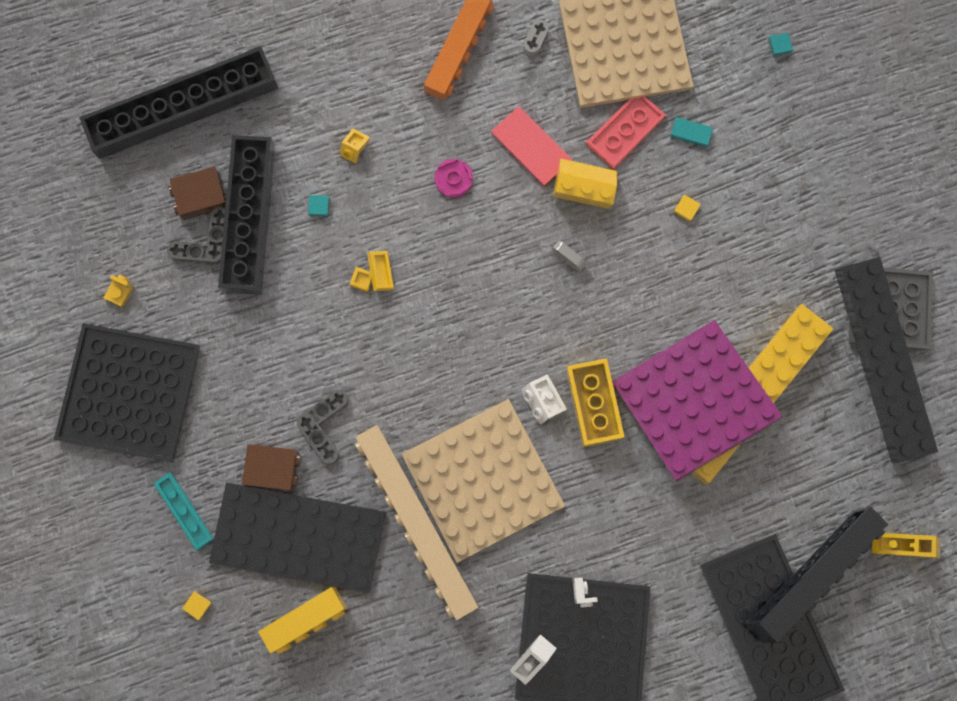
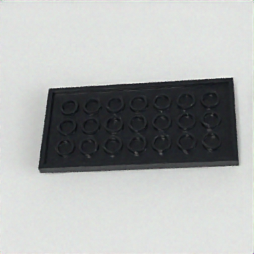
[209,483,386,593]
[699,534,845,701]

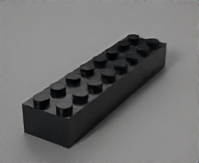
[218,135,275,295]
[746,506,889,643]

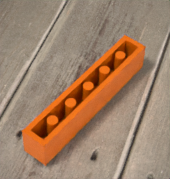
[424,0,495,101]

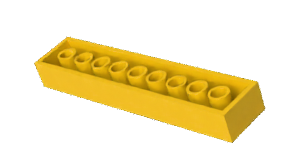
[691,304,833,485]

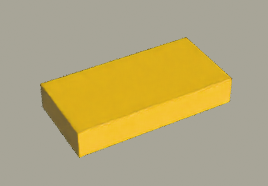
[367,251,394,291]

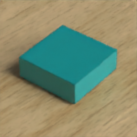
[769,33,793,56]
[308,195,329,217]

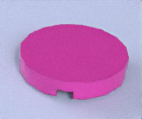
[434,159,473,198]

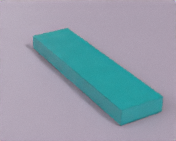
[153,472,214,551]

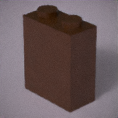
[168,166,226,221]
[242,444,301,492]

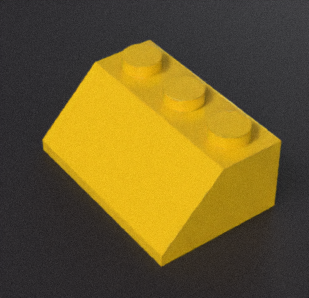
[552,159,617,209]

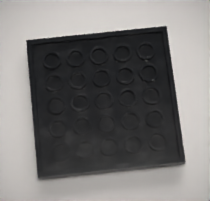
[54,323,200,463]
[515,573,651,701]

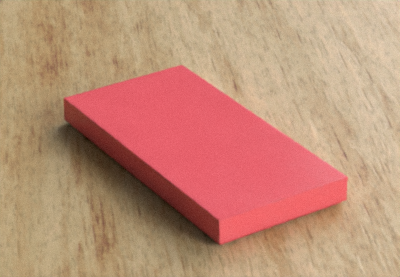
[585,96,666,170]
[491,107,572,187]

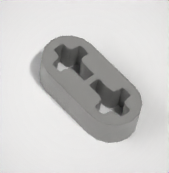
[523,20,548,56]
[552,240,587,272]

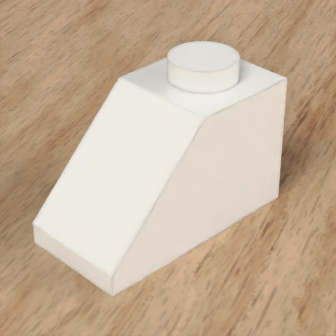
[510,635,557,685]

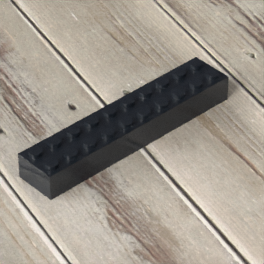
[79,46,279,159]
[834,257,938,463]

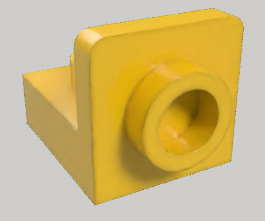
[340,129,370,163]
[103,275,134,308]

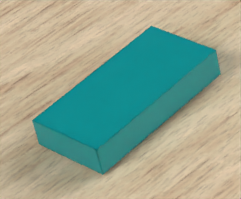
[670,117,713,147]

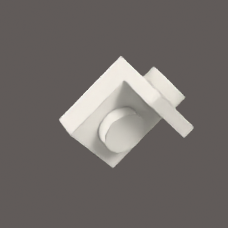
[572,577,598,607]

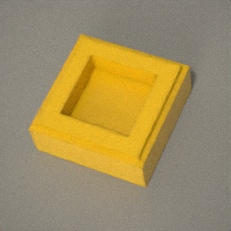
[674,195,701,222]
[349,267,372,292]
[182,591,212,620]

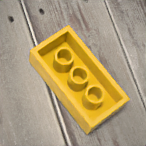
[566,358,624,448]
[258,587,348,655]

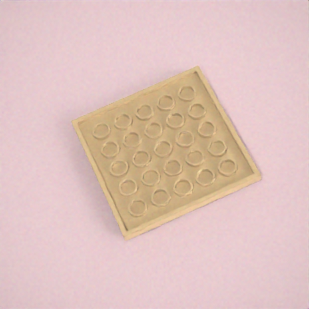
[559,0,694,108]
[402,399,565,563]

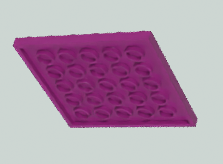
[612,320,782,482]

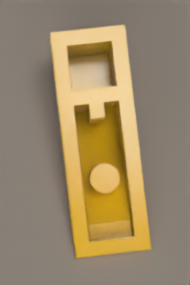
[872,533,941,559]

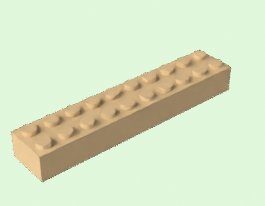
[355,425,479,620]

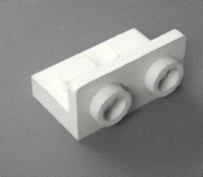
[521,375,567,424]

